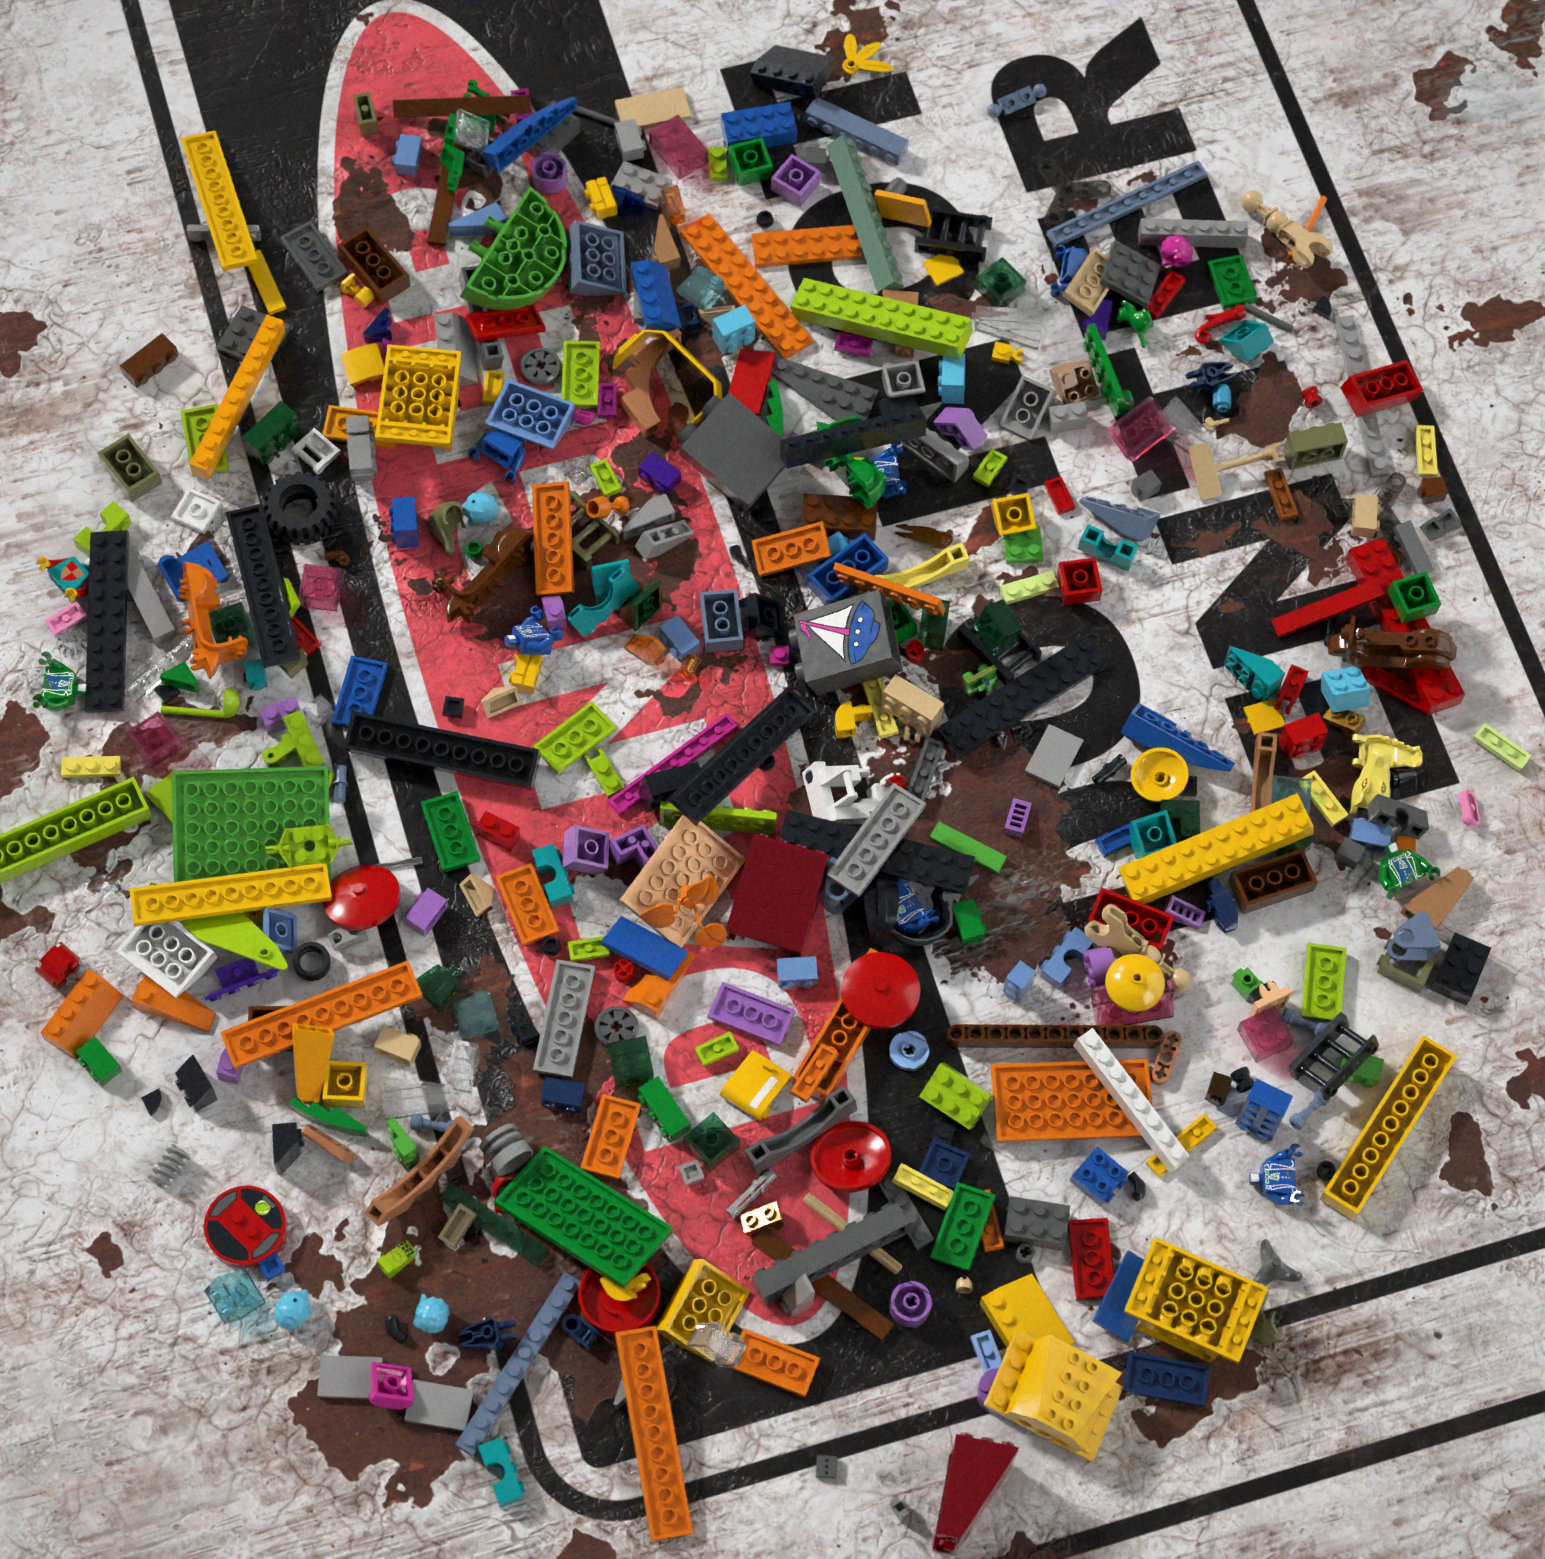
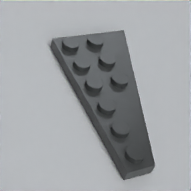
[771,356,879,420]

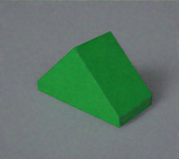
[160,661,200,693]

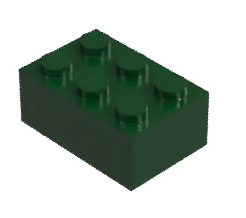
[242,401,301,468]

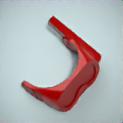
[492,1175,517,1214]

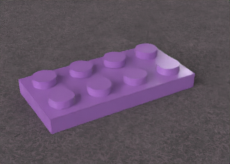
[707,982,795,1047]

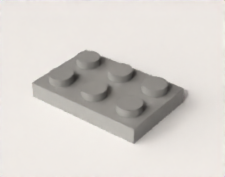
[610,161,672,211]

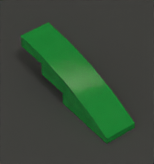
[766,380,783,438]
[288,1097,369,1137]

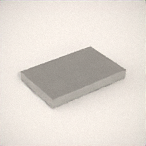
[1024,724,1083,789]
[317,1355,383,1399]
[404,1380,474,1432]

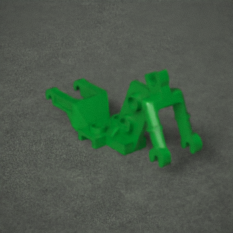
[440,79,511,193]

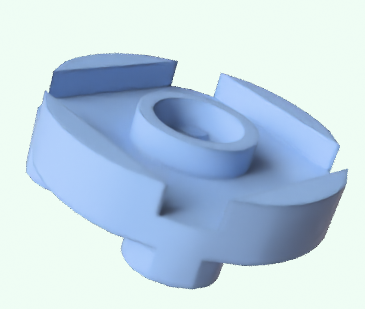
[889,1031,929,1072]

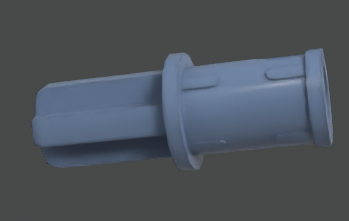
[333,765,348,804]

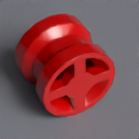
[1300,386,1323,408]
[905,640,924,663]
[614,959,634,983]

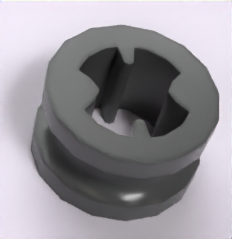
[1016,1243,1035,1264]

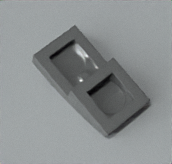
[1419,508,1461,542]

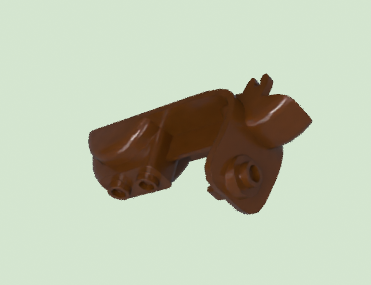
[431,528,534,623]
[1328,615,1457,670]

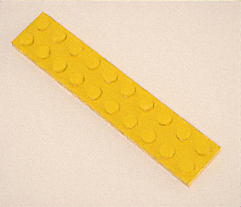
[181,131,258,271]
[129,863,332,927]

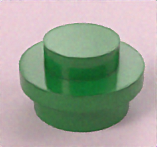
[465,541,483,559]

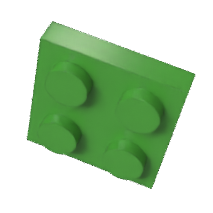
[1003,525,1044,564]

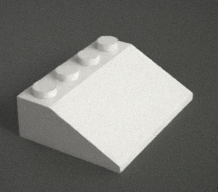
[116,921,218,998]

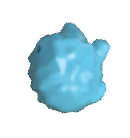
[462,492,499,526]
[274,1289,312,1331]
[413,1294,449,1334]

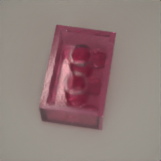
[649,115,708,180]
[1106,396,1176,462]

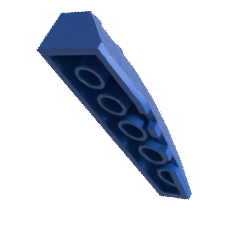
[482,97,577,174]
[1121,703,1235,772]

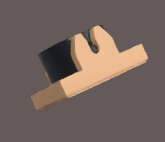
[1248,980,1292,1021]

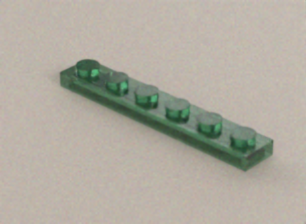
[439,1183,549,1268]

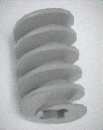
[148,1144,191,1189]

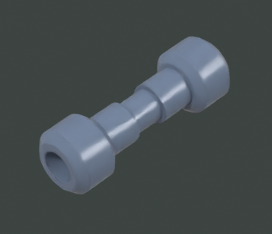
[1280,1008,1328,1036]
[1289,1089,1331,1130]
[409,1114,453,1133]

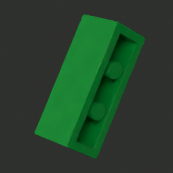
[637,1076,691,1143]

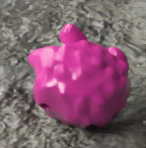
[1160,235,1193,268]

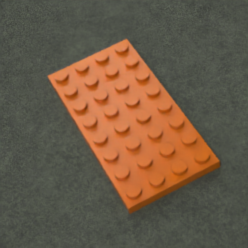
[990,1059,1153,1143]

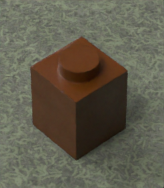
[1417,476,1448,505]

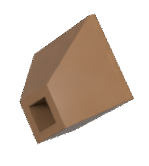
[1049,360,1099,405]

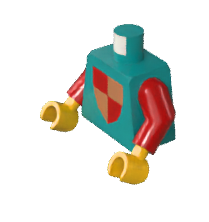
[36,556,90,603]

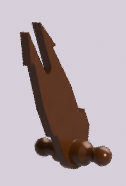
[895,524,953,549]

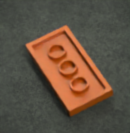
[752,521,831,577]
[495,863,560,946]
[580,1094,641,1180]
[728,1328,820,1397]

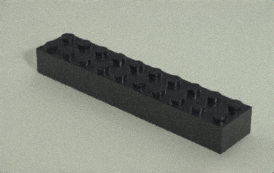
[343,711,541,790]

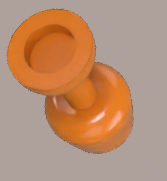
[586,496,630,519]

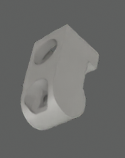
[328,927,369,951]

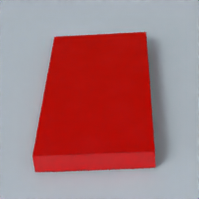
[465,305,546,342]
[728,349,776,417]
[1068,1218,1114,1301]

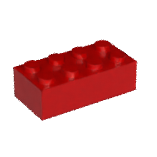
[1340,360,1423,418]
[1087,887,1174,952]

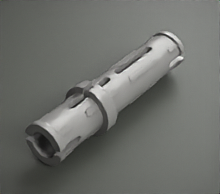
[725,1168,777,1219]

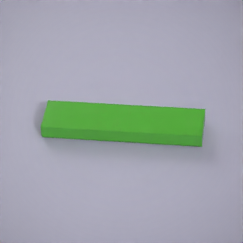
[929,822,1007,874]

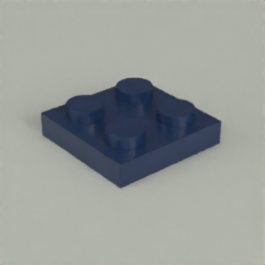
[919,1138,970,1191]

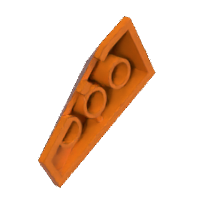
[622,947,696,1020]
[132,975,216,1032]

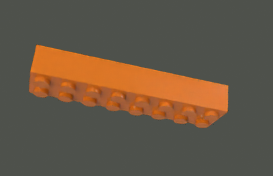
[792,948,878,1101]

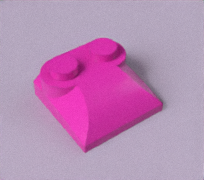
[368,1362,414,1410]

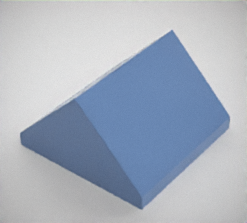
[263,907,297,954]

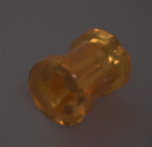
[679,654,702,679]

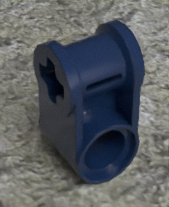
[562,1315,602,1352]

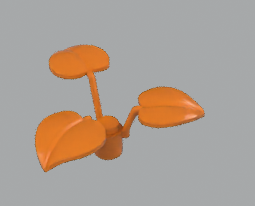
[640,874,727,948]

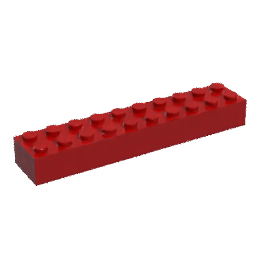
[1346,537,1465,716]

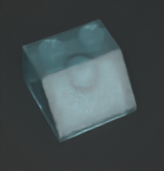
[204,1269,266,1324]

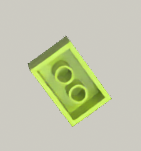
[919,1062,993,1129]

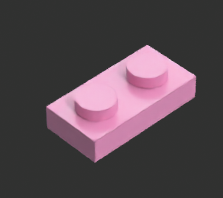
[45,601,88,638]

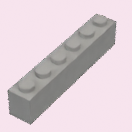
[1138,218,1248,248]
[128,541,178,647]

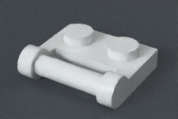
[291,428,341,475]

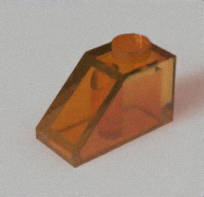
[661,185,685,227]
[624,634,669,666]

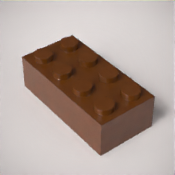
[337,226,411,305]
[801,493,877,541]
[1228,848,1318,914]

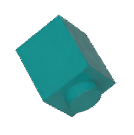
[244,659,268,691]

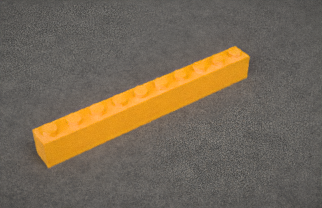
[189,315,286,481]

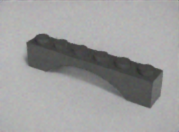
[459,266,504,371]
[744,1085,857,1175]

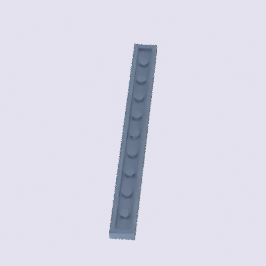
[1046,160,1208,248]
[455,1272,580,1457]

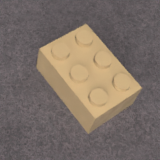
[881,674,944,736]

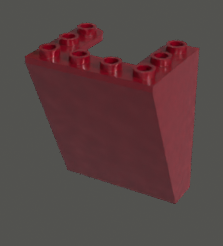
[726,833,829,958]
[932,1433,1019,1555]

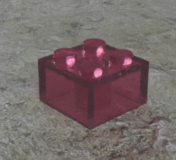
[298,564,344,612]
[126,711,183,769]
[1237,1006,1294,1063]

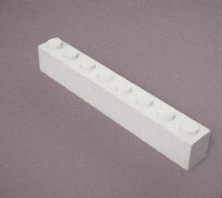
[1073,1028,1190,1173]

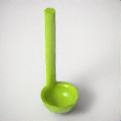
[161,687,240,718]

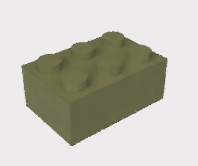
[1283,422,1348,470]
[97,433,162,503]

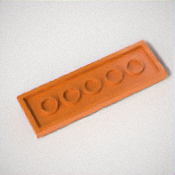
[751,225,862,268]
[532,481,574,596]
[833,563,946,616]

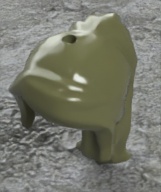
[428,501,466,556]
[1248,1292,1281,1345]

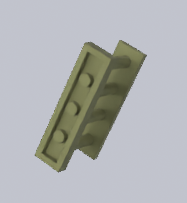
[570,490,619,570]

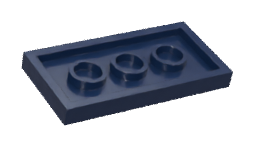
[1122,1351,1210,1408]

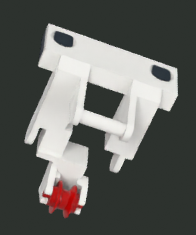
[802,762,907,824]

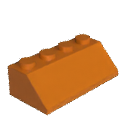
[41,969,124,1059]

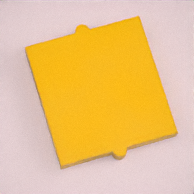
[922,255,964,286]
[1243,698,1285,736]

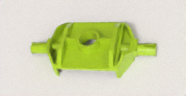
[266,824,353,867]

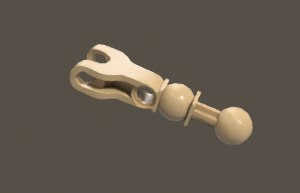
[1241,190,1333,269]
[1085,904,1192,993]

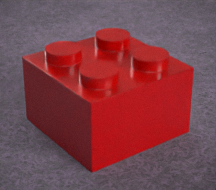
[1057,557,1103,605]
[1278,712,1329,760]

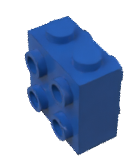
[1070,1146,1128,1206]

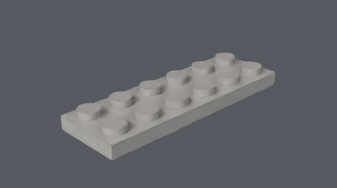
[827,783,926,897]
[533,960,595,1079]

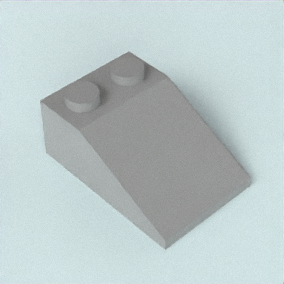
[999,375,1058,440]

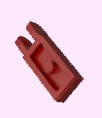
[1274,664,1309,715]

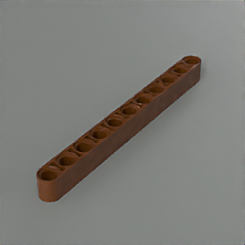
[946,1024,1163,1049]

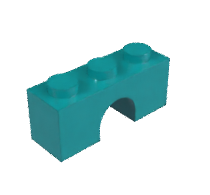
[1078,524,1139,571]
[532,843,575,908]
[478,1437,526,1509]

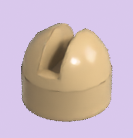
[956,1277,972,1294]

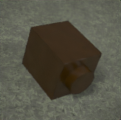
[1205,1072,1233,1105]

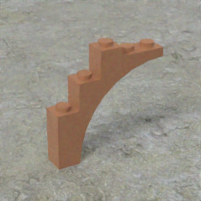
[621,328,681,439]
[365,1115,474,1227]

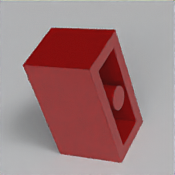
[476,811,520,852]

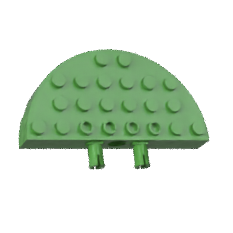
[460,186,567,310]

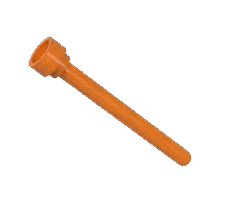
[1287,196,1327,264]

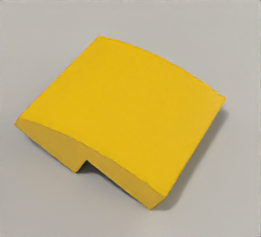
[340,343,385,387]

